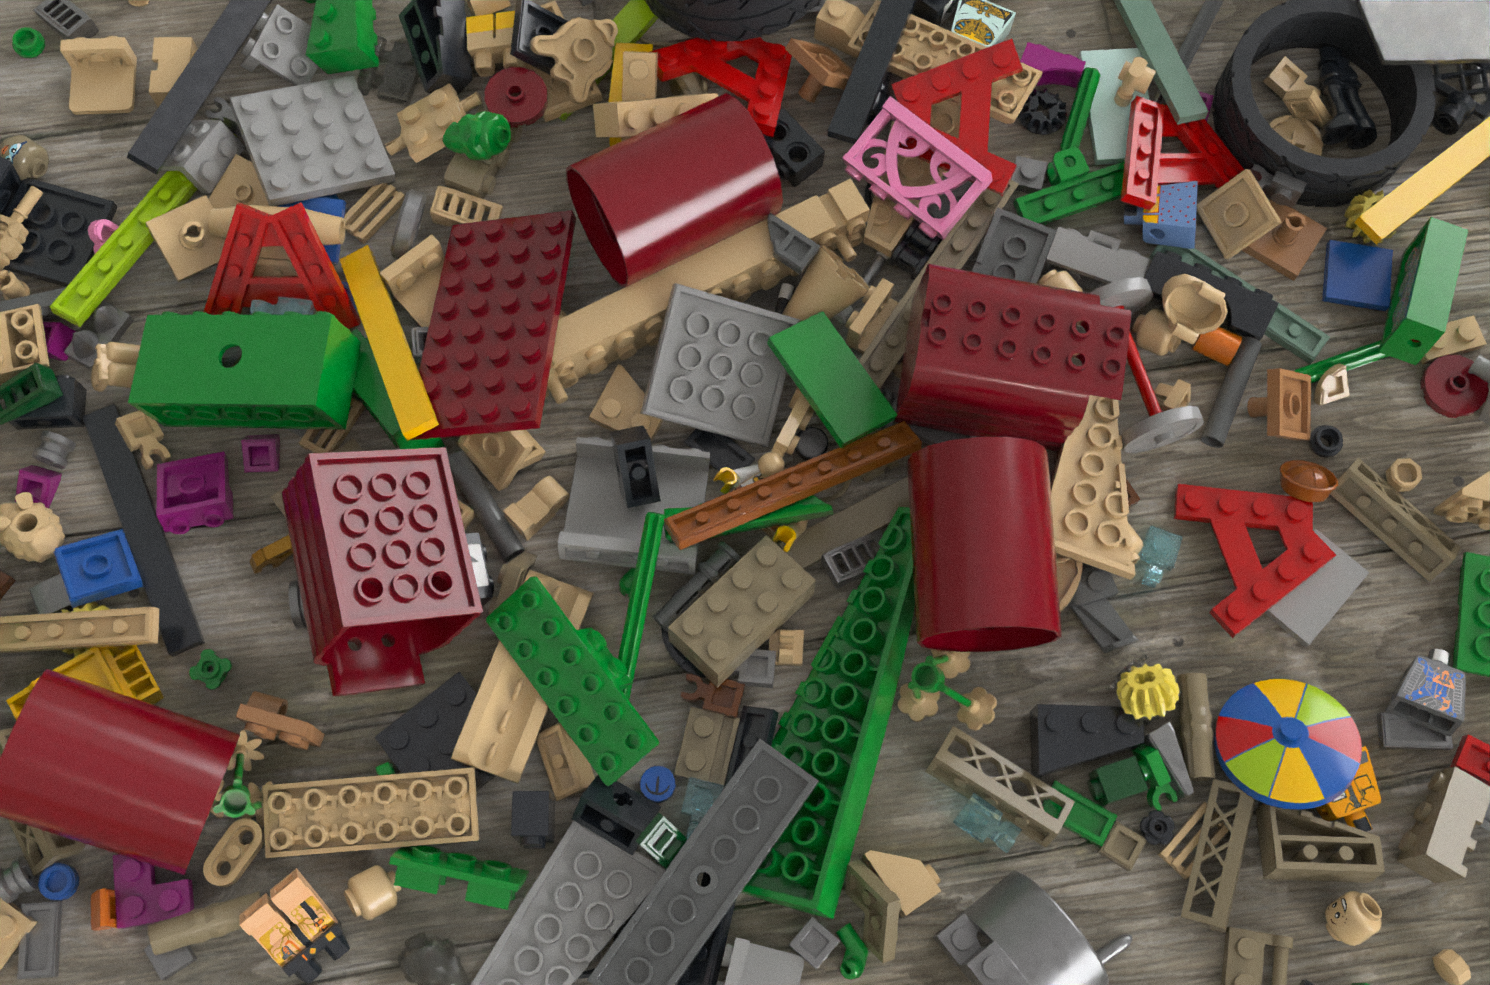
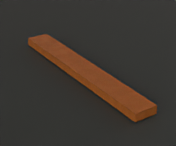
[664,421,922,550]

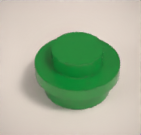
[12,27,45,58]

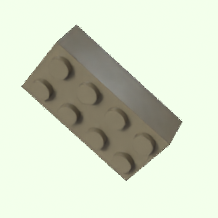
[668,535,816,687]

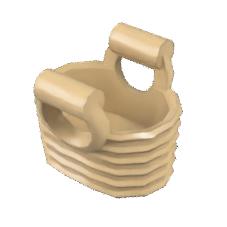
[1161,274,1227,344]

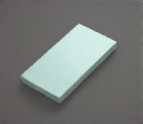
[1078,48,1149,165]

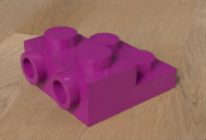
[156,451,234,534]

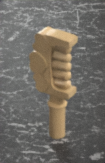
[0,186,43,271]

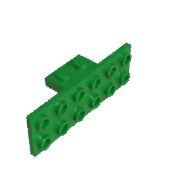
[486,576,659,786]

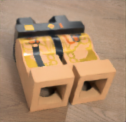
[239,868,350,984]

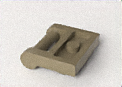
[1221,927,1294,985]

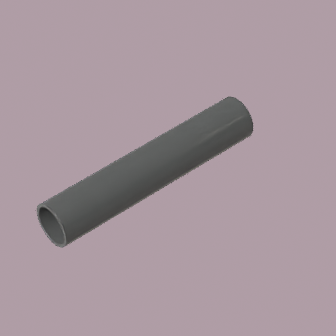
[1201,336,1262,448]
[448,450,525,562]

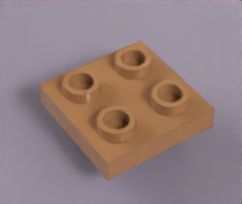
[236,691,325,750]

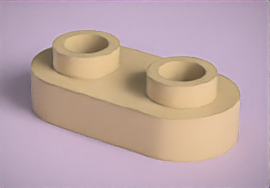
[203,818,265,887]

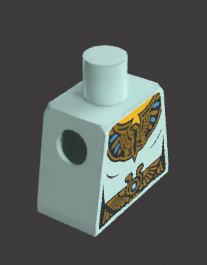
[951,0,1016,48]

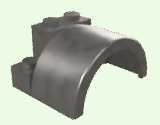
[933,871,1109,985]

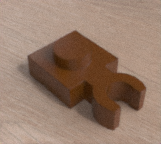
[681,674,745,719]

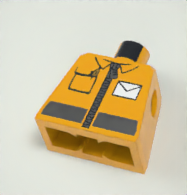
[1315,746,1381,832]

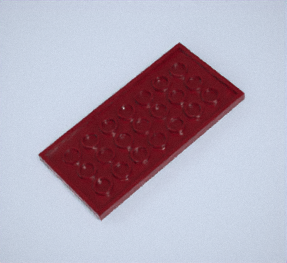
[410,210,576,440]

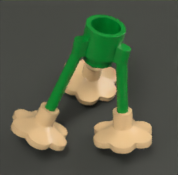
[898,649,997,731]

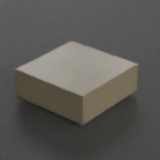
[1097,821,1147,871]

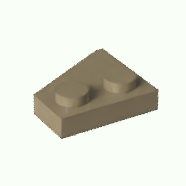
[488,551,538,628]

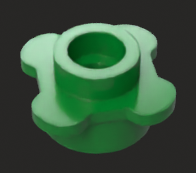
[189,649,232,690]

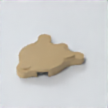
[530,17,618,104]

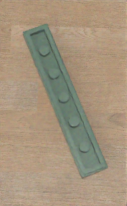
[1113,0,1209,125]
[1149,244,1330,364]

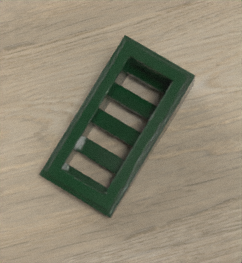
[0,363,63,425]
[636,813,688,870]

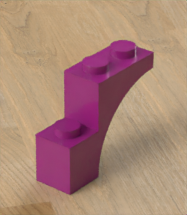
[1020,42,1086,88]

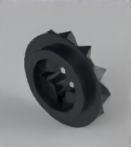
[1018,88,1067,135]

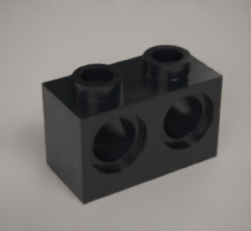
[763,108,825,187]

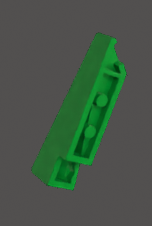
[664,495,834,543]

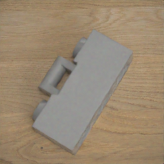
[1041,227,1150,291]

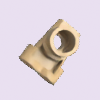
[1114,57,1156,107]

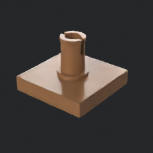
[785,38,852,103]
[1242,199,1327,281]
[1247,368,1311,441]

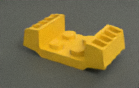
[6,645,164,721]

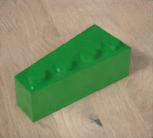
[305,0,379,75]
[351,329,445,449]

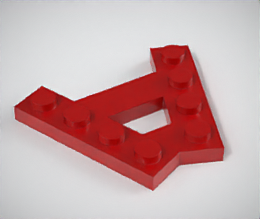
[650,37,792,137]
[891,38,1023,196]
[1121,96,1244,210]
[203,202,362,329]
[1174,484,1336,639]

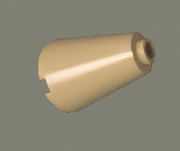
[782,246,870,322]

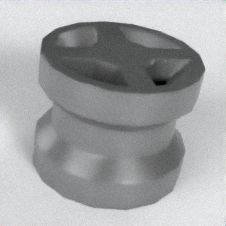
[32,430,76,469]
[0,857,38,903]

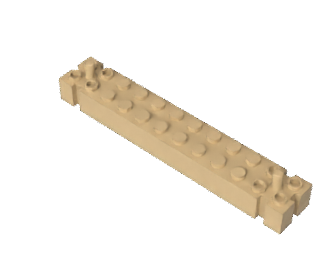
[545,178,870,404]

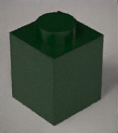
[1087,756,1148,807]

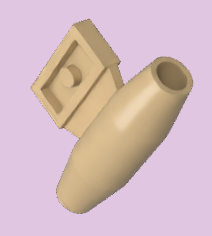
[208,205,346,276]

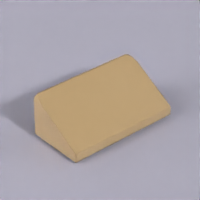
[536,723,595,801]

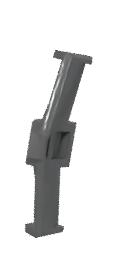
[1067,563,1138,653]

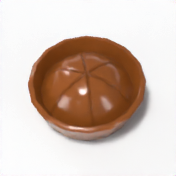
[1280,460,1338,502]

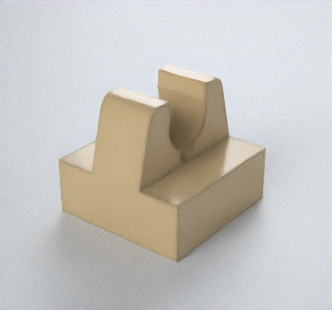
[1154,379,1191,412]
[768,629,804,666]

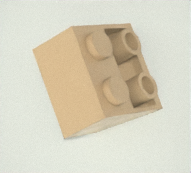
[0,304,50,385]
[1434,471,1490,530]

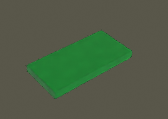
[767,311,897,448]

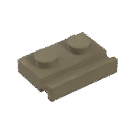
[674,707,740,788]

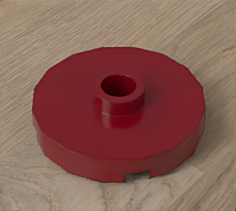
[484,67,548,128]
[1420,355,1489,418]

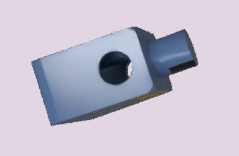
[1124,181,1198,249]

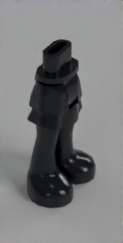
[1317,47,1377,149]

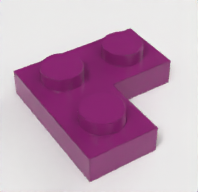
[112,854,194,929]

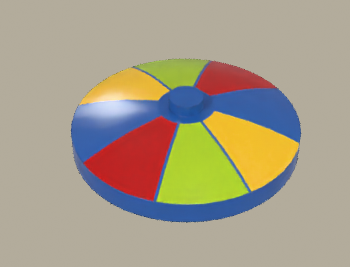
[1214,679,1362,810]

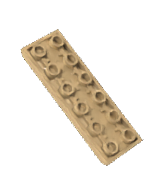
[847,0,1042,124]
[451,570,594,784]
[262,767,479,858]

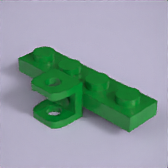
[1013,147,1125,225]

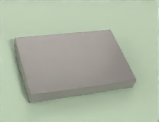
[1265,529,1370,647]

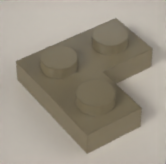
[845,860,901,963]

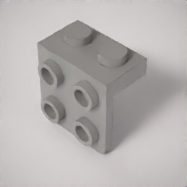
[240,4,318,86]
[160,120,246,194]
[717,937,804,985]

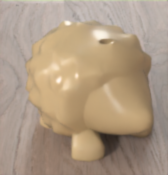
[0,492,65,563]

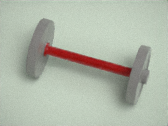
[1078,277,1204,453]

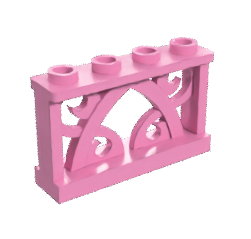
[842,96,993,240]

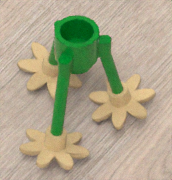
[206,729,273,827]

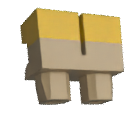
[466,11,524,77]

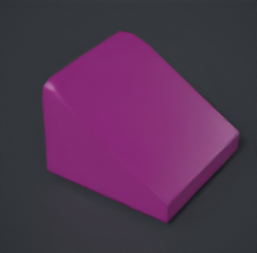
[43,322,76,361]
[241,434,280,473]
[15,465,62,508]

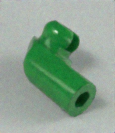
[835,922,868,980]

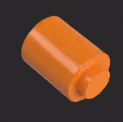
[1191,326,1242,366]

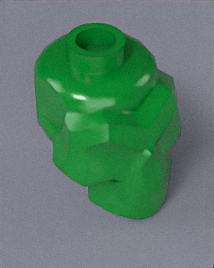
[443,111,511,160]

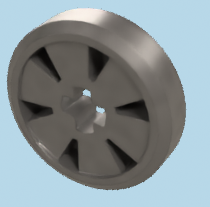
[390,189,426,259]

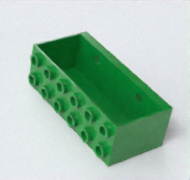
[128,311,361,430]

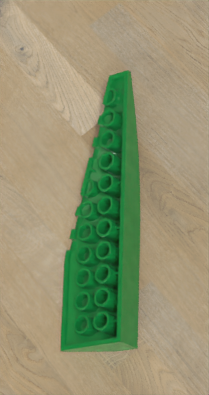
[741,506,915,919]

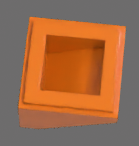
[91,888,117,931]

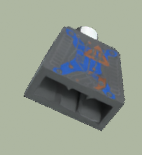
[1385,649,1466,736]

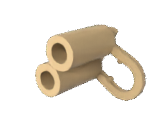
[91,342,140,392]

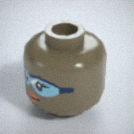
[0,135,49,181]

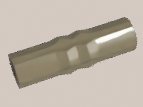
[1177,673,1216,782]
[148,891,262,956]

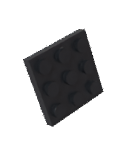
[4,177,118,287]
[375,672,495,792]

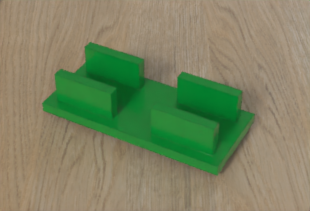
[1453,552,1490,677]
[389,845,529,910]

